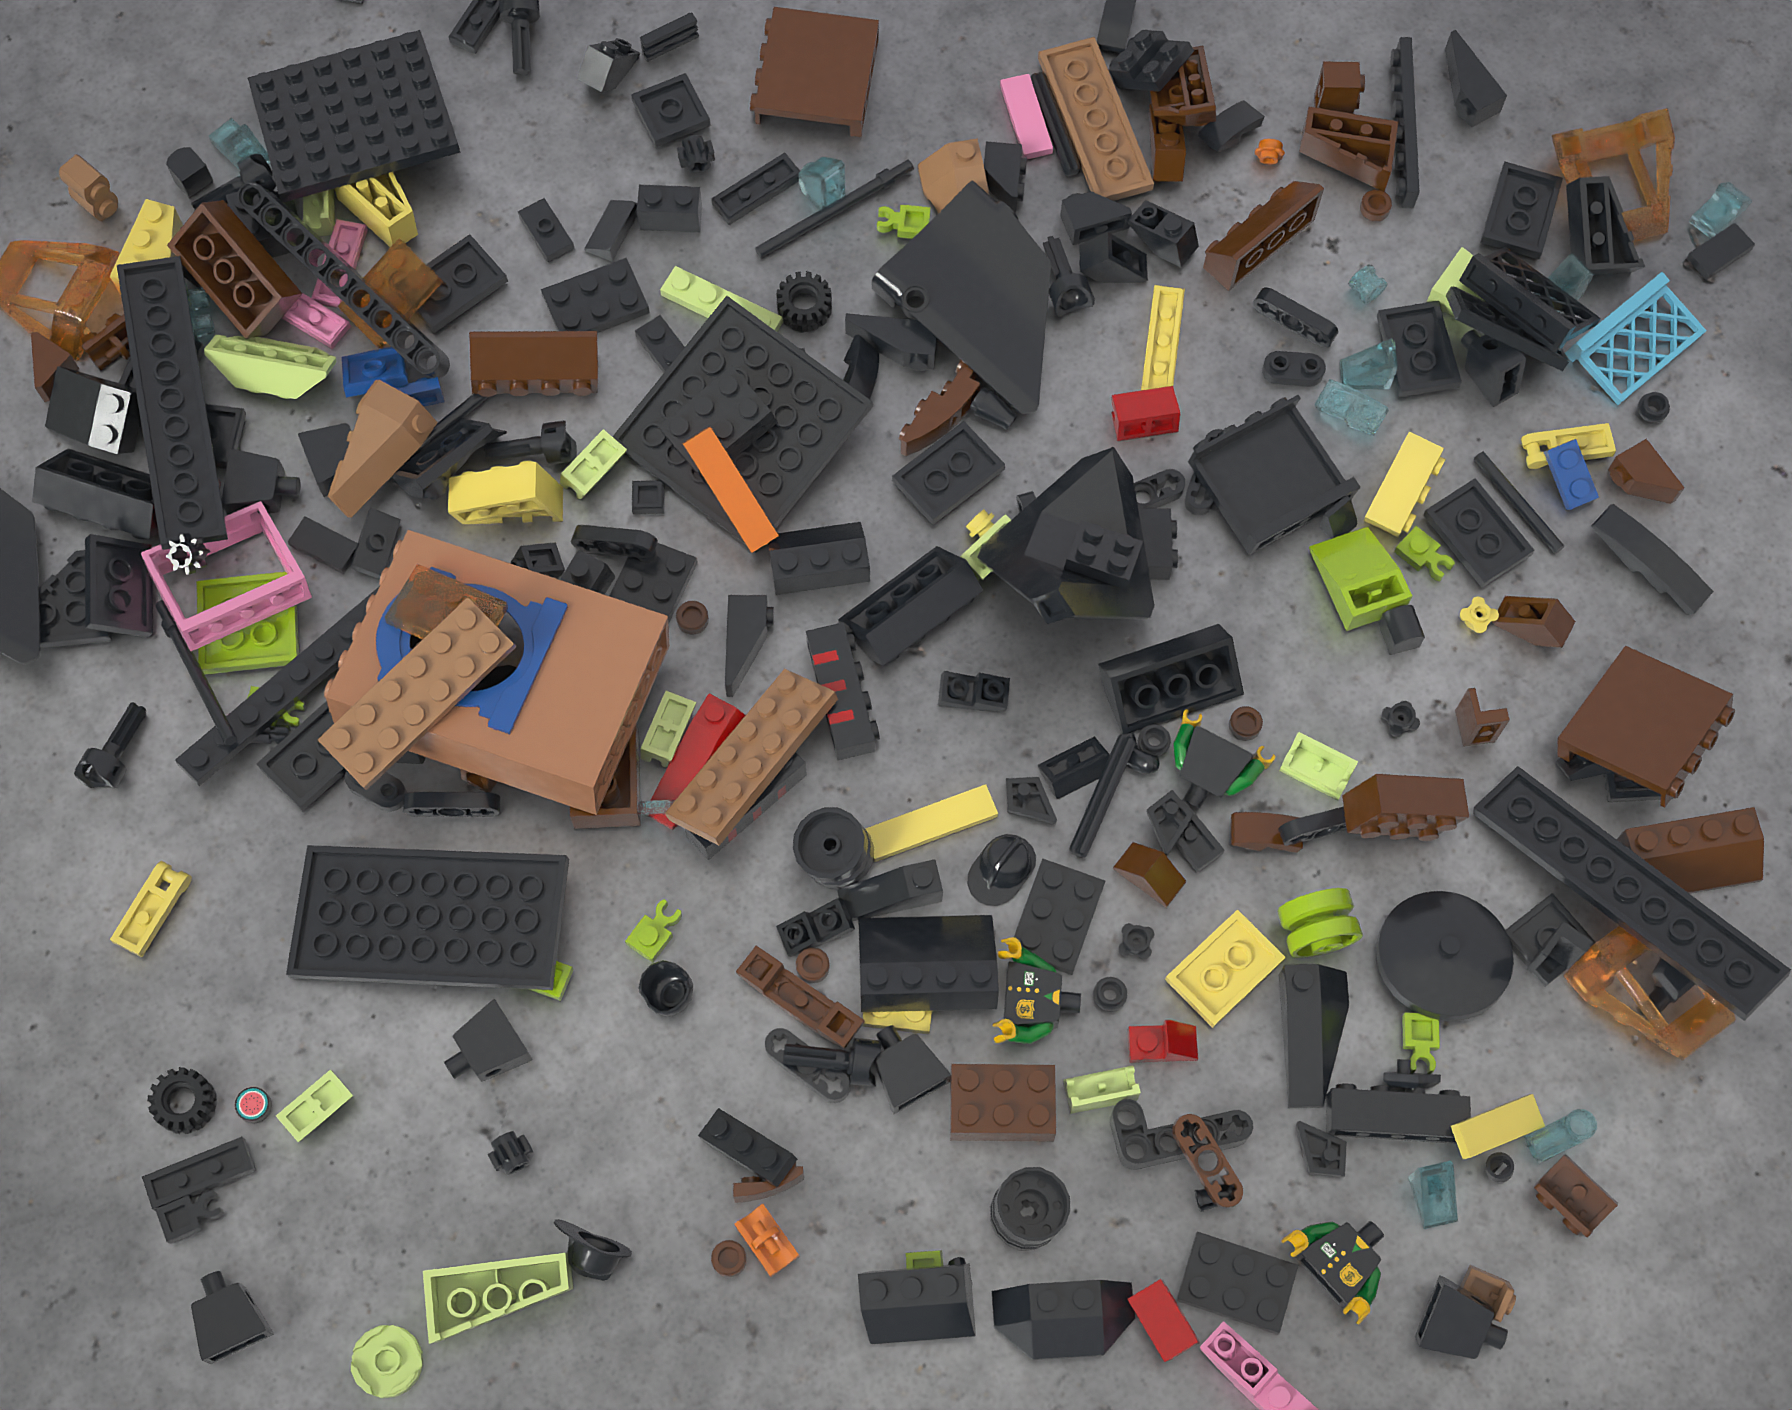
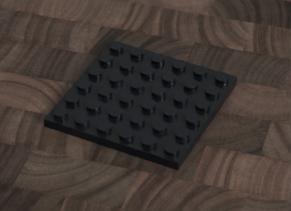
[248,30,461,203]
[613,295,874,553]

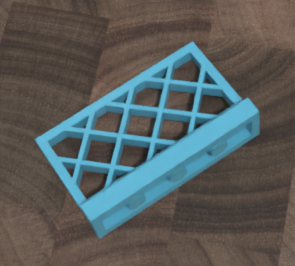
[1565,272,1707,405]

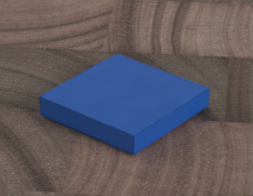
[341,347,408,398]

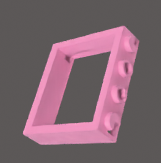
[141,501,312,651]

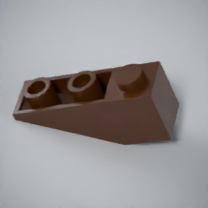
[1149,104,1186,182]

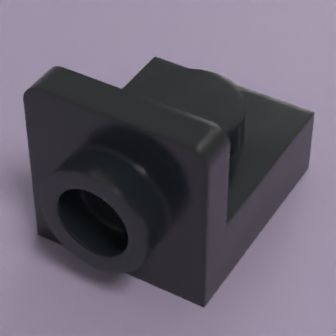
[510,542,565,577]

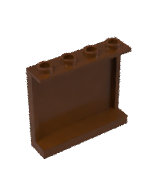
[750,7,879,138]
[1557,645,1735,808]

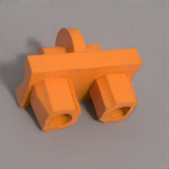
[734,1204,800,1277]

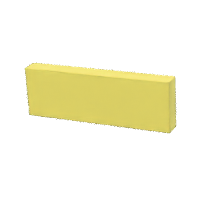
[1451,1094,1545,1159]

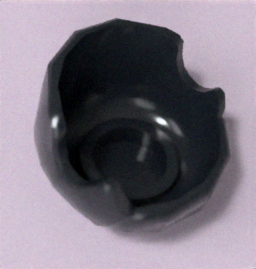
[638,960,694,1016]

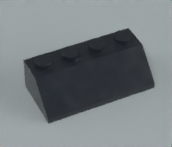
[32,448,159,540]
[838,546,983,666]
[1098,624,1244,735]

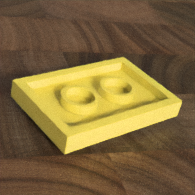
[1165,910,1286,1028]

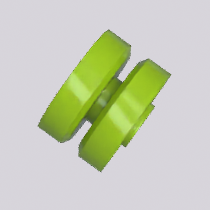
[1277,888,1363,958]

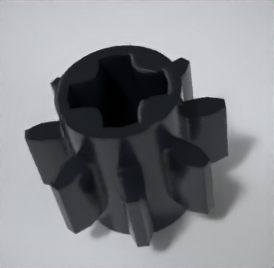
[677,135,715,173]
[166,533,210,575]
[487,1131,533,1175]

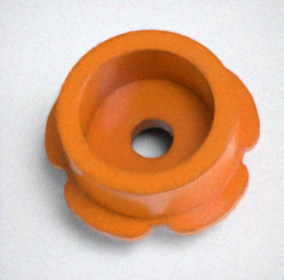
[1255,139,1285,165]

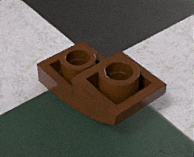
[1231,812,1303,853]
[733,1162,804,1203]

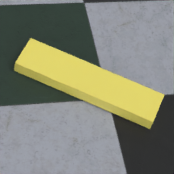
[1141,285,1185,390]
[865,784,998,862]

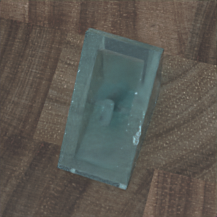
[1533,253,1594,313]
[1340,338,1398,389]
[1408,1161,1458,1229]

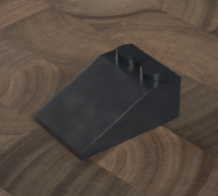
[45,366,141,454]

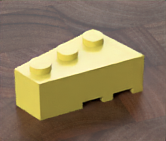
[1364,432,1446,538]

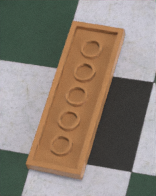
[1038,37,1154,201]
[318,597,516,790]
[665,668,838,846]

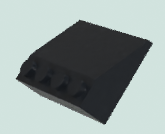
[858,915,999,1012]

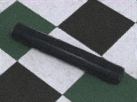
[1030,72,1081,177]
[1069,734,1136,858]

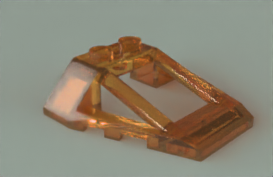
[1552,108,1675,241]
[0,240,120,361]
[1564,926,1736,1061]

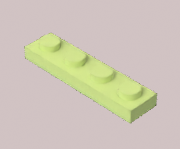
[660,266,783,332]

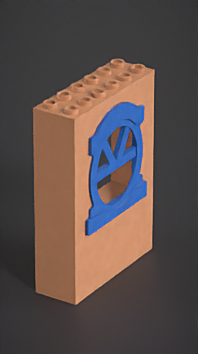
[324,530,670,815]

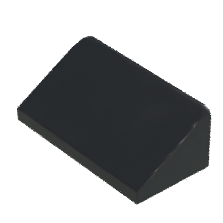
[584,200,637,261]
[1038,736,1110,799]

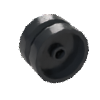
[793,807,874,889]

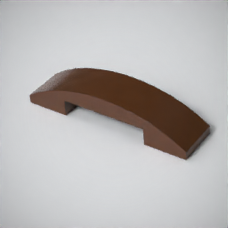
[736,945,865,1049]

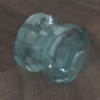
[1348,265,1388,304]

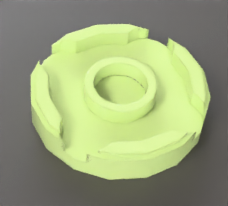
[351,1325,423,1398]

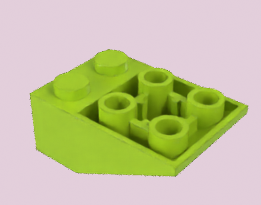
[1309,527,1413,631]

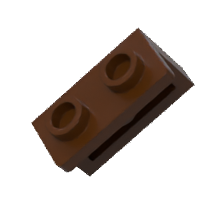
[1534,1154,1618,1238]

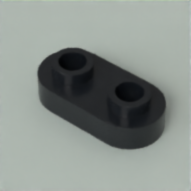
[1262,351,1326,387]
[345,770,407,812]

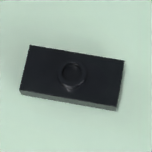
[518,198,575,262]
[349,508,401,579]

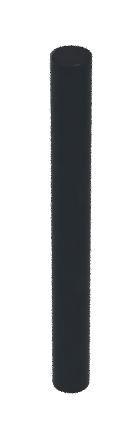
[1474,451,1565,554]

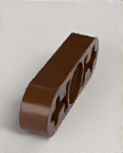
[1172,1114,1243,1207]

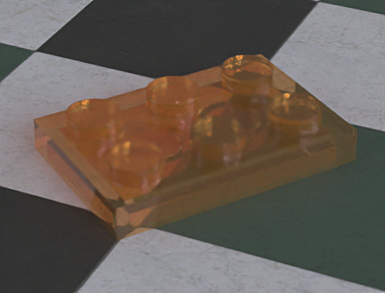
[337,239,443,349]
[385,564,508,639]

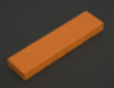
[682,426,779,553]

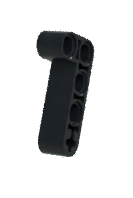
[1110,1099,1253,1170]

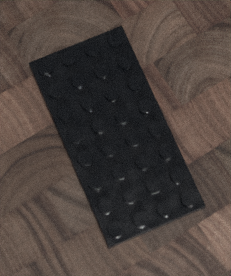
[286,845,569,990]

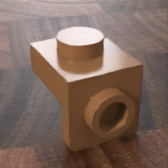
[1460,1265,1516,1322]

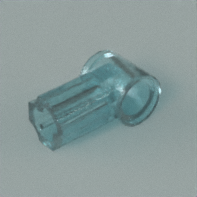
[1524,1109,1597,1164]

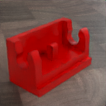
[1111,386,1181,441]
[1128,1279,1200,1362]

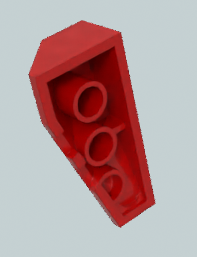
[644,693,746,830]

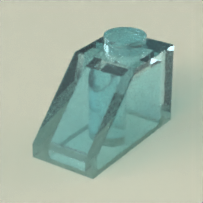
[799,156,845,210]

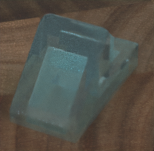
[209,118,270,170]
[1689,182,1752,239]

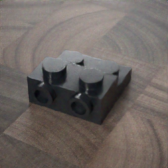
[1108,30,1194,92]

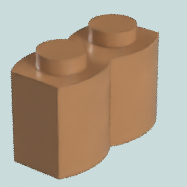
[59,154,118,221]

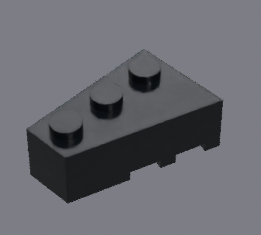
[1566,176,1645,276]

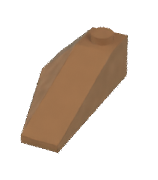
[918,138,989,215]
[328,380,438,518]

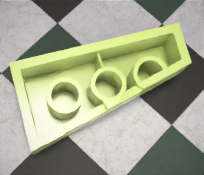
[423,1253,573,1344]

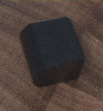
[166,147,213,198]
[1378,605,1425,655]

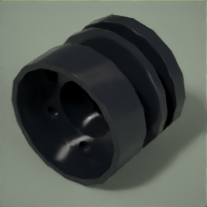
[990,1167,1070,1250]

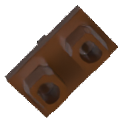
[81,313,131,371]

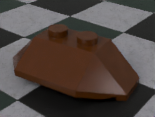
[1150,45,1216,127]

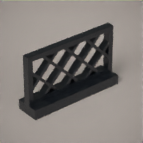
[1459,247,1601,354]

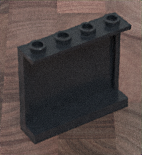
[1188,395,1360,555]

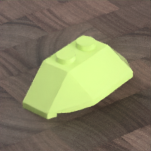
[204,335,336,399]

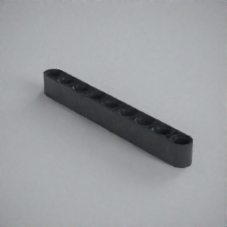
[237,182,450,378]

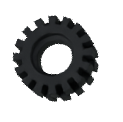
[776,271,832,332]
[147,1067,217,1134]

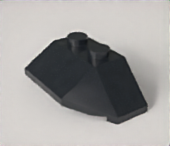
[991,1280,1135,1360]

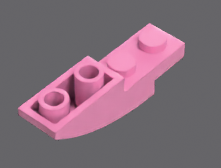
[1200,1321,1319,1410]

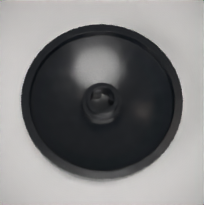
[1376,891,1514,1021]

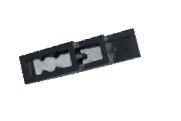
[1591,504,1714,615]

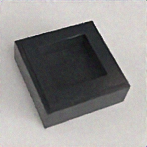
[632,480,665,514]

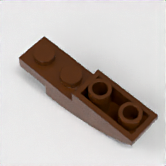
[898,360,980,456]

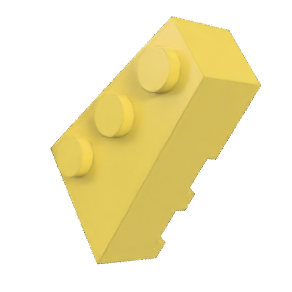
[335,172,418,251]
[110,199,183,295]
[448,461,563,524]

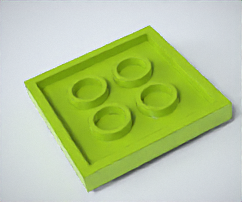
[196,571,299,674]

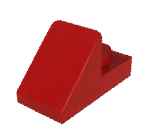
[1127,1020,1198,1063]

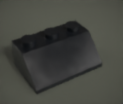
[768,522,870,595]
[858,1263,976,1344]

